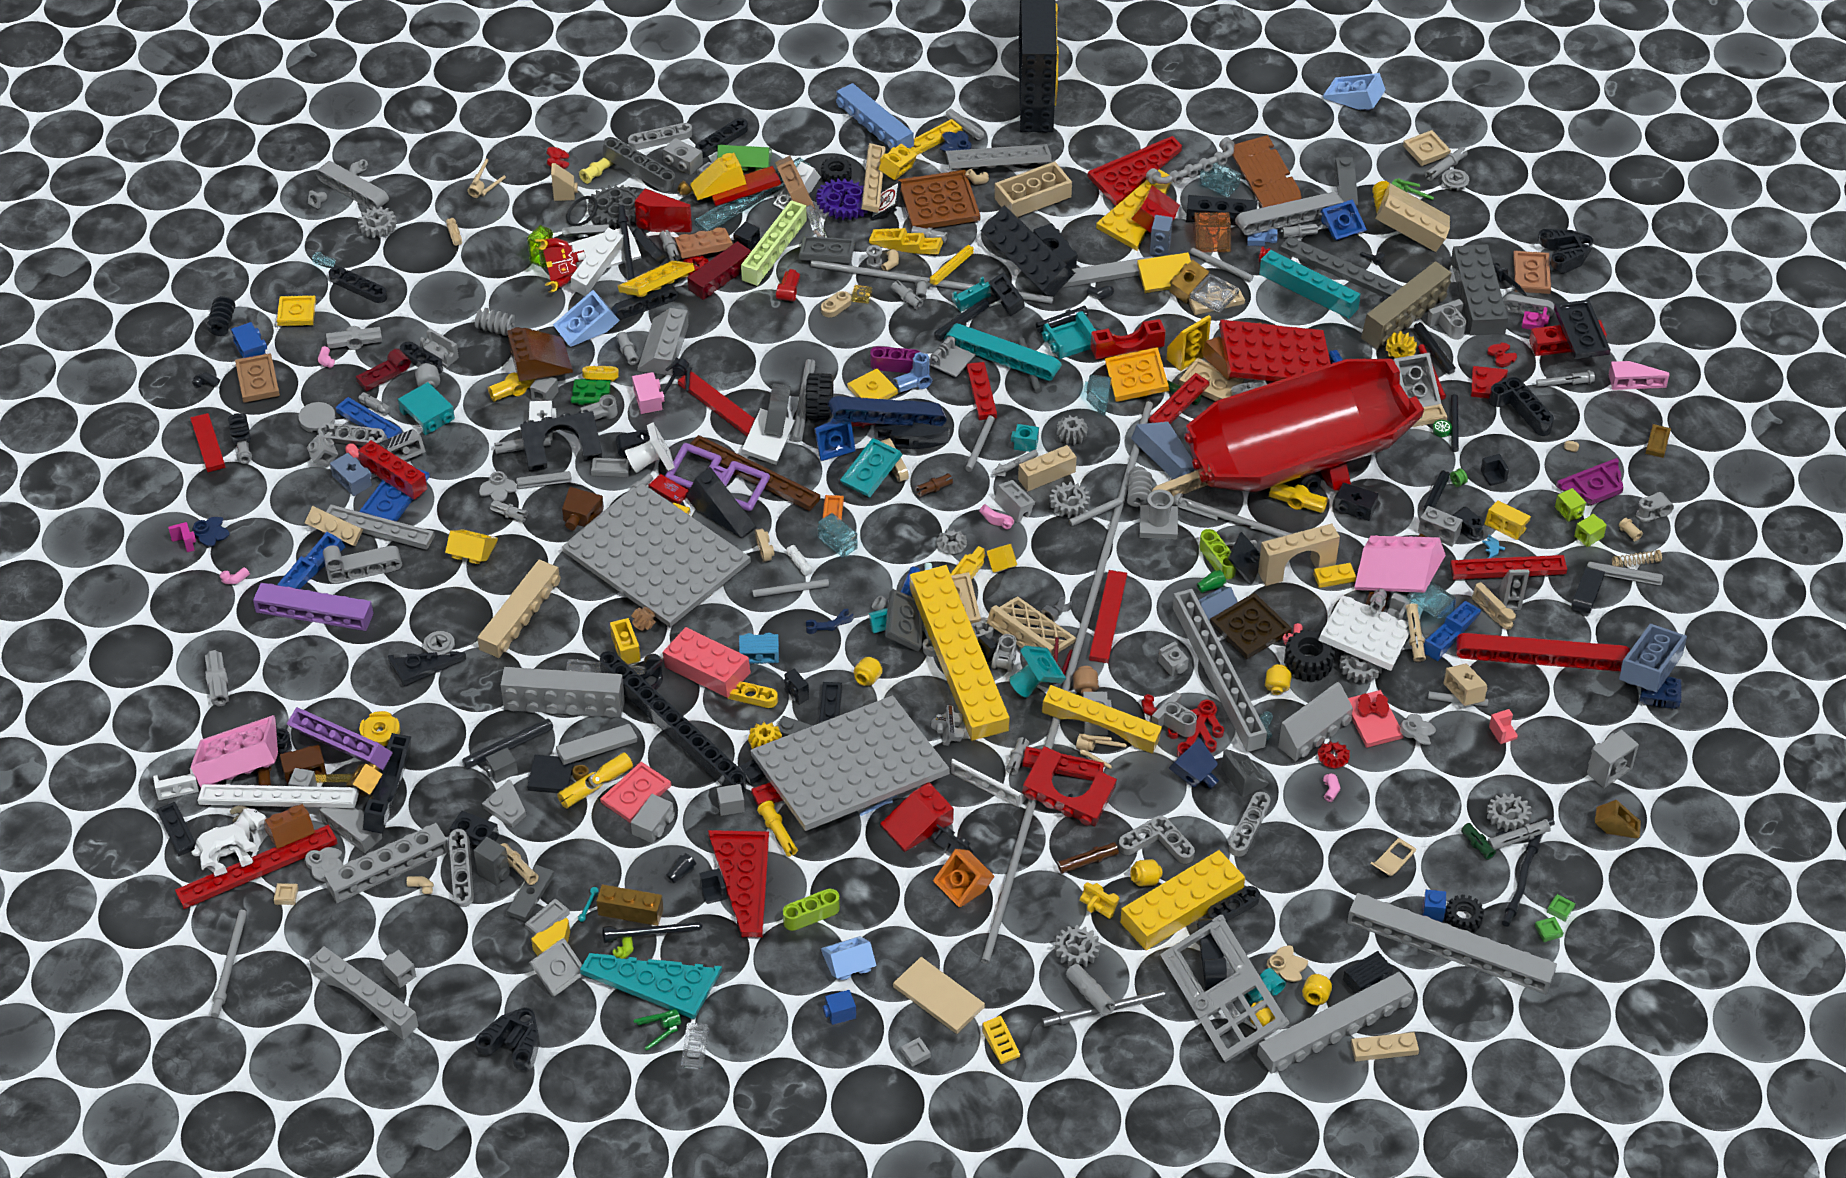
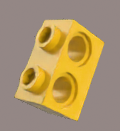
[879,144,917,180]

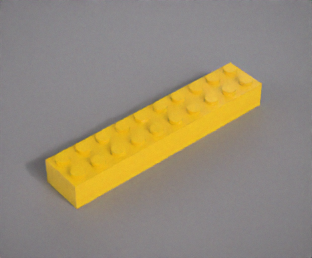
[910,565,1009,741]

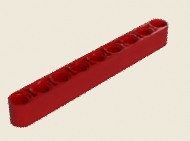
[1456,633,1630,672]

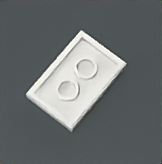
[742,408,795,465]

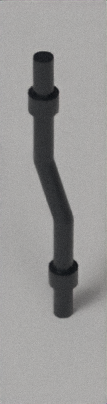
[1502,834,1543,927]

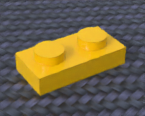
[1313,563,1356,588]

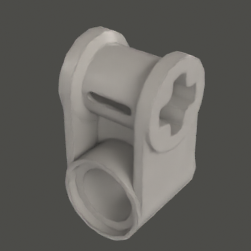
[1636,492,1674,522]
[992,634,1016,672]

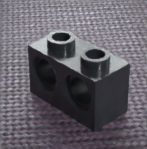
[989,272,1025,316]
[449,810,499,850]

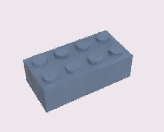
[1619,624,1687,692]

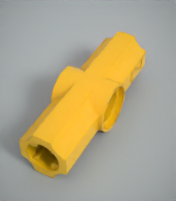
[488,372,536,401]
[1269,484,1328,513]

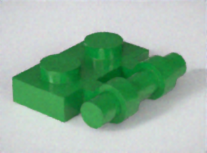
[571,379,611,406]

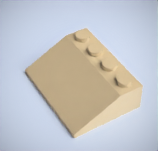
[1375,183,1450,252]

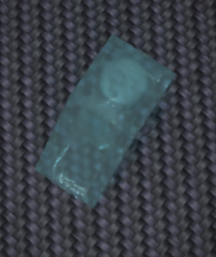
[1084,374,1112,416]

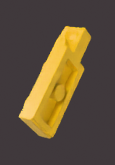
[950,546,986,580]

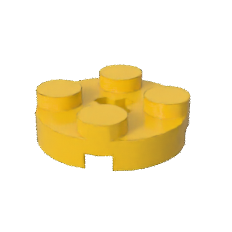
[359,711,400,746]

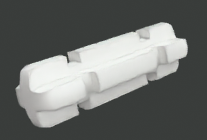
[787,545,812,576]

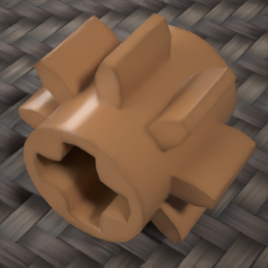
[631,607,656,631]

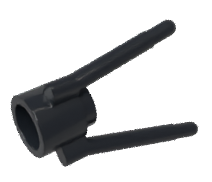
[663,357,692,394]

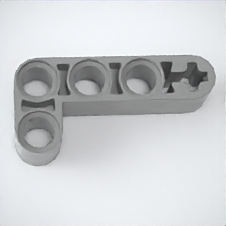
[323,545,402,584]

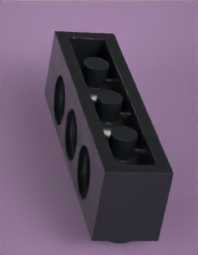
[1186,195,1257,226]

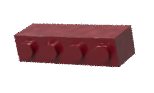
[687,242,751,300]

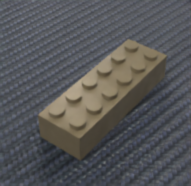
[1361,261,1452,350]

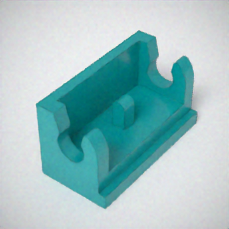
[951,277,991,312]

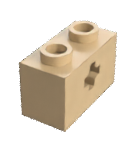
[1444,663,1487,706]

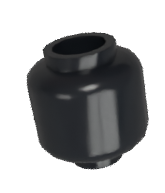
[1293,472,1321,493]

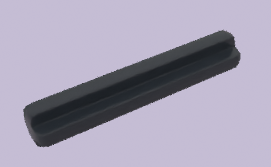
[1423,470,1450,511]

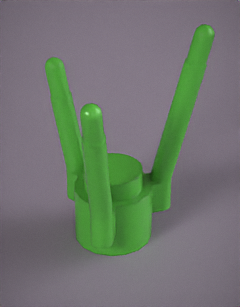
[1392,178,1434,200]

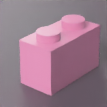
[632,372,665,414]

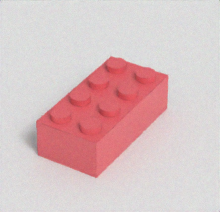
[662,627,751,698]

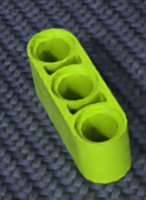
[1199,529,1236,579]
[783,889,840,931]

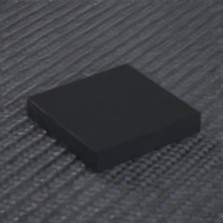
[527,754,575,793]

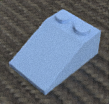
[1323,73,1386,110]
[553,290,620,347]

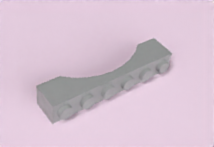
[309,946,418,1040]

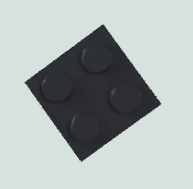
[784,668,809,705]

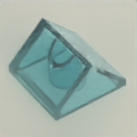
[1406,581,1456,618]

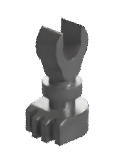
[1041,597,1072,622]

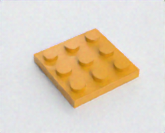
[1105,347,1169,402]

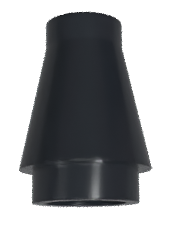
[666,853,696,883]

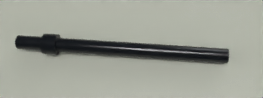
[618,205,634,281]

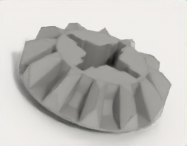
[1442,169,1469,191]
[937,529,967,554]
[423,631,455,655]

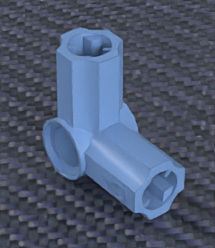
[893,352,932,393]

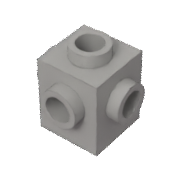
[307,435,338,467]

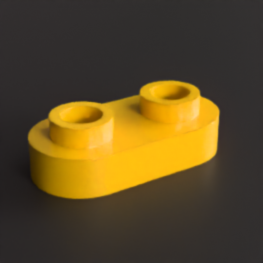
[582,366,619,382]

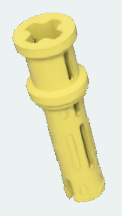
[579,158,614,184]

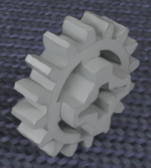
[358,206,397,238]
[1049,482,1090,518]
[1340,651,1382,683]
[1487,793,1532,832]
[1054,925,1100,967]

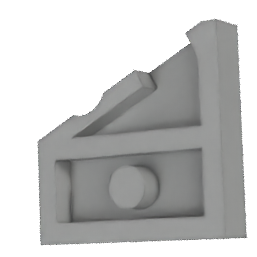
[482,780,526,828]

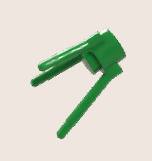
[633,1009,681,1050]

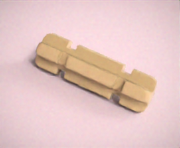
[446,218,462,246]

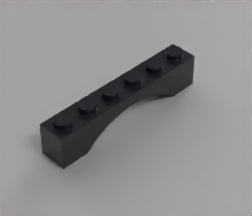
[363,733,411,834]

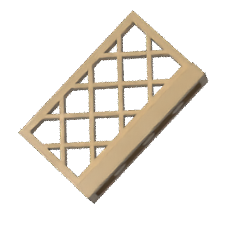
[986,596,1076,656]

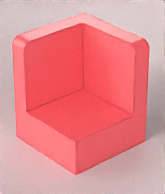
[1489,709,1518,744]

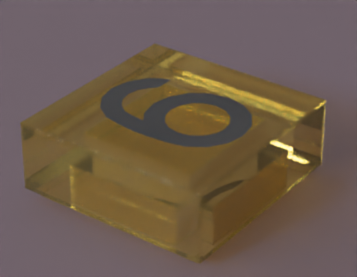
[851,285,872,304]

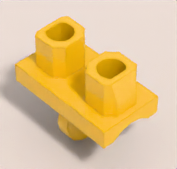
[1080,882,1120,919]

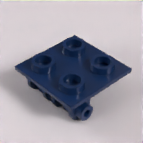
[1639,677,1681,709]

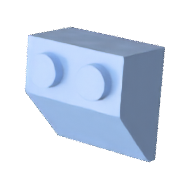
[821,936,876,980]

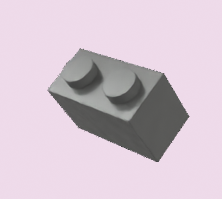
[474,837,510,886]

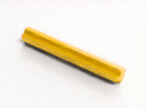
[929,245,974,286]

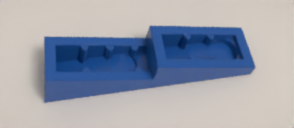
[277,532,345,589]
[1424,601,1481,661]

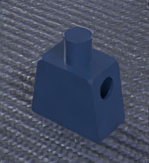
[1169,738,1219,789]

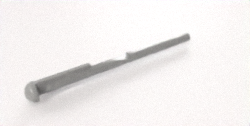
[1173,493,1292,537]

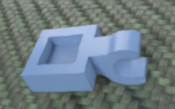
[1247,229,1278,246]

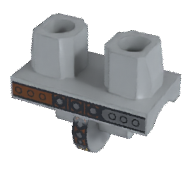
[931,705,964,746]

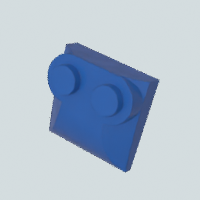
[1321,199,1367,241]
[815,418,856,461]

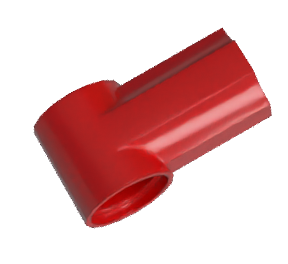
[776,269,800,302]

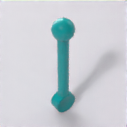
[578,887,599,922]

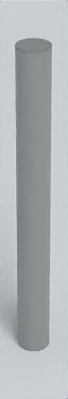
[1190,248,1254,282]
[965,415,995,472]
[752,579,829,598]

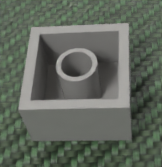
[1587,729,1639,788]

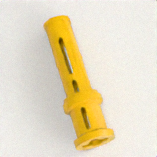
[757,801,798,857]

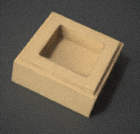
[274,883,299,905]

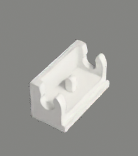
[153,768,199,800]

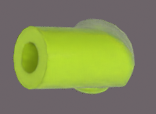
[613,937,634,959]

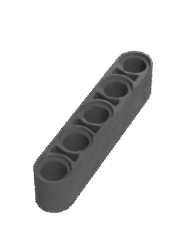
[602,137,675,192]

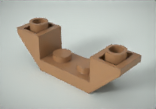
[775,155,816,214]

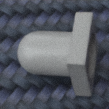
[308,190,327,209]

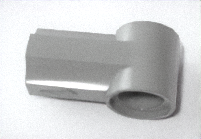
[580,395,618,420]

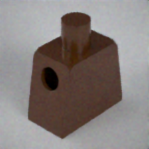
[562,487,604,530]

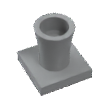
[1139,489,1178,539]

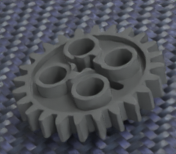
[587,184,640,229]

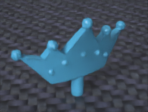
[1482,534,1505,558]

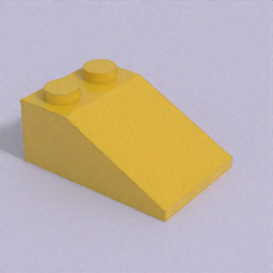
[690,153,746,200]
[1166,315,1211,371]

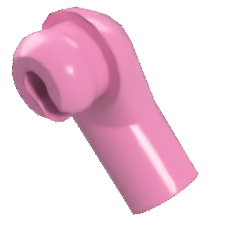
[318,346,335,368]
[220,567,250,584]
[1323,773,1341,802]

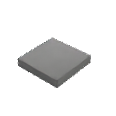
[529,938,583,997]

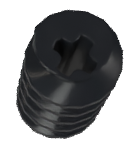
[206,296,236,336]

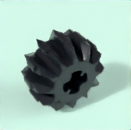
[228,413,251,444]

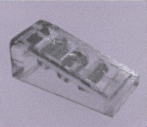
[681,1023,709,1069]

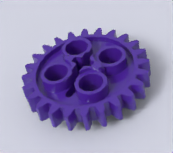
[816,178,868,220]

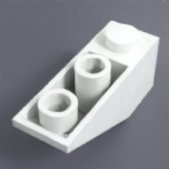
[773,162,821,210]

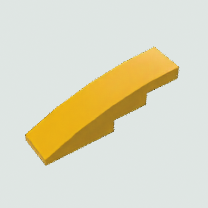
[869,228,943,254]

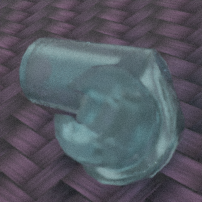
[312,252,336,267]
[1259,711,1273,740]

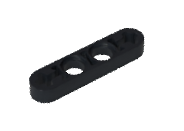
[695,118,748,158]
[329,266,388,303]
[612,285,678,320]

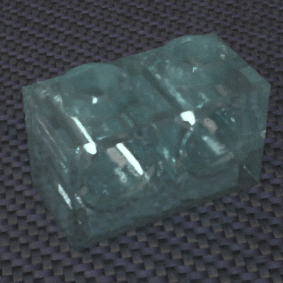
[1200,163,1241,197]
[818,513,858,558]

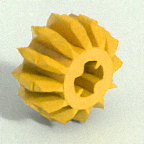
[1386,331,1417,359]
[748,721,782,749]

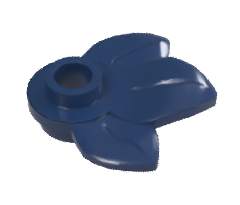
[940,131,972,152]
[192,517,230,547]

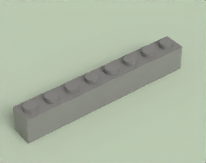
[1257,972,1414,1074]

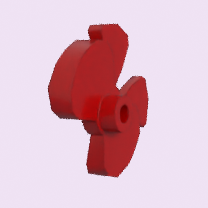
[546,147,569,169]
[1487,342,1517,367]
[1358,693,1389,718]

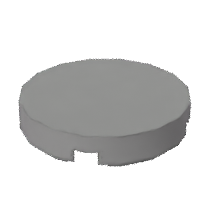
[298,402,336,433]

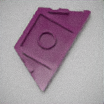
[1556,458,1624,505]

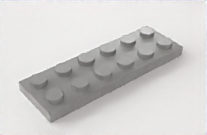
[946,144,1052,170]

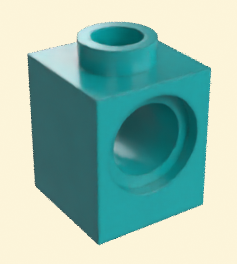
[1011,424,1039,452]

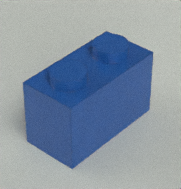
[231,322,267,358]

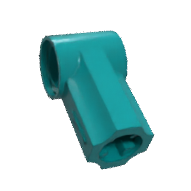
[1244,968,1286,1005]

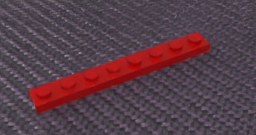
[175,825,338,909]

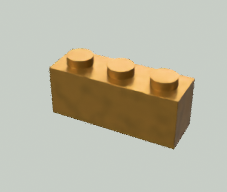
[596,884,664,926]

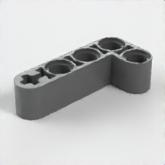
[764,383,791,436]

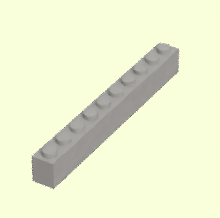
[1173,589,1267,752]
[1347,893,1557,995]

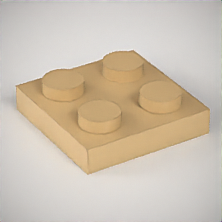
[1403,130,1451,166]

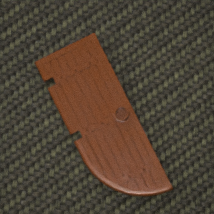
[1232,135,1301,229]

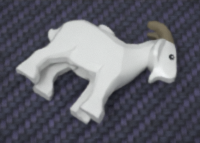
[192,805,266,876]

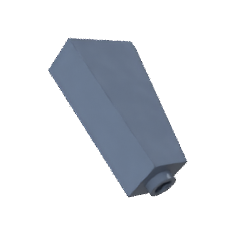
[1131,422,1196,479]

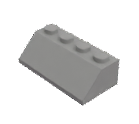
[637,308,689,375]
[1278,682,1353,761]

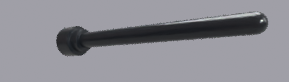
[602,922,703,943]

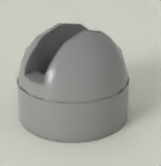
[872,596,888,611]

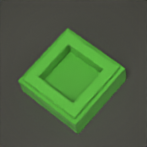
[1547,894,1576,922]
[1535,917,1564,942]

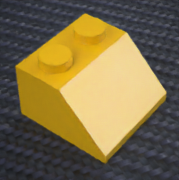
[445,529,498,564]

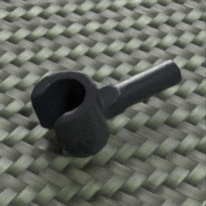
[1360,252,1385,265]

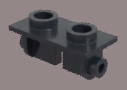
[931,824,973,854]

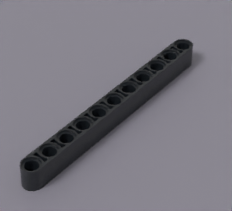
[600,651,746,794]

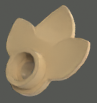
[1267,946,1308,982]

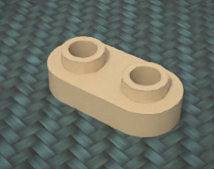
[821,291,851,317]
[755,528,774,562]

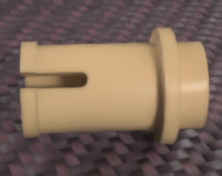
[1619,518,1643,541]

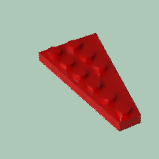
[1087,136,1182,206]
[708,830,769,937]

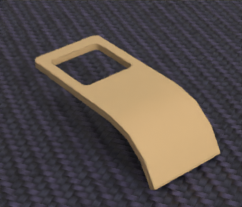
[1370,838,1416,876]

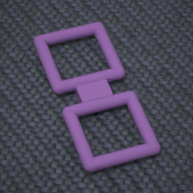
[665,443,770,511]

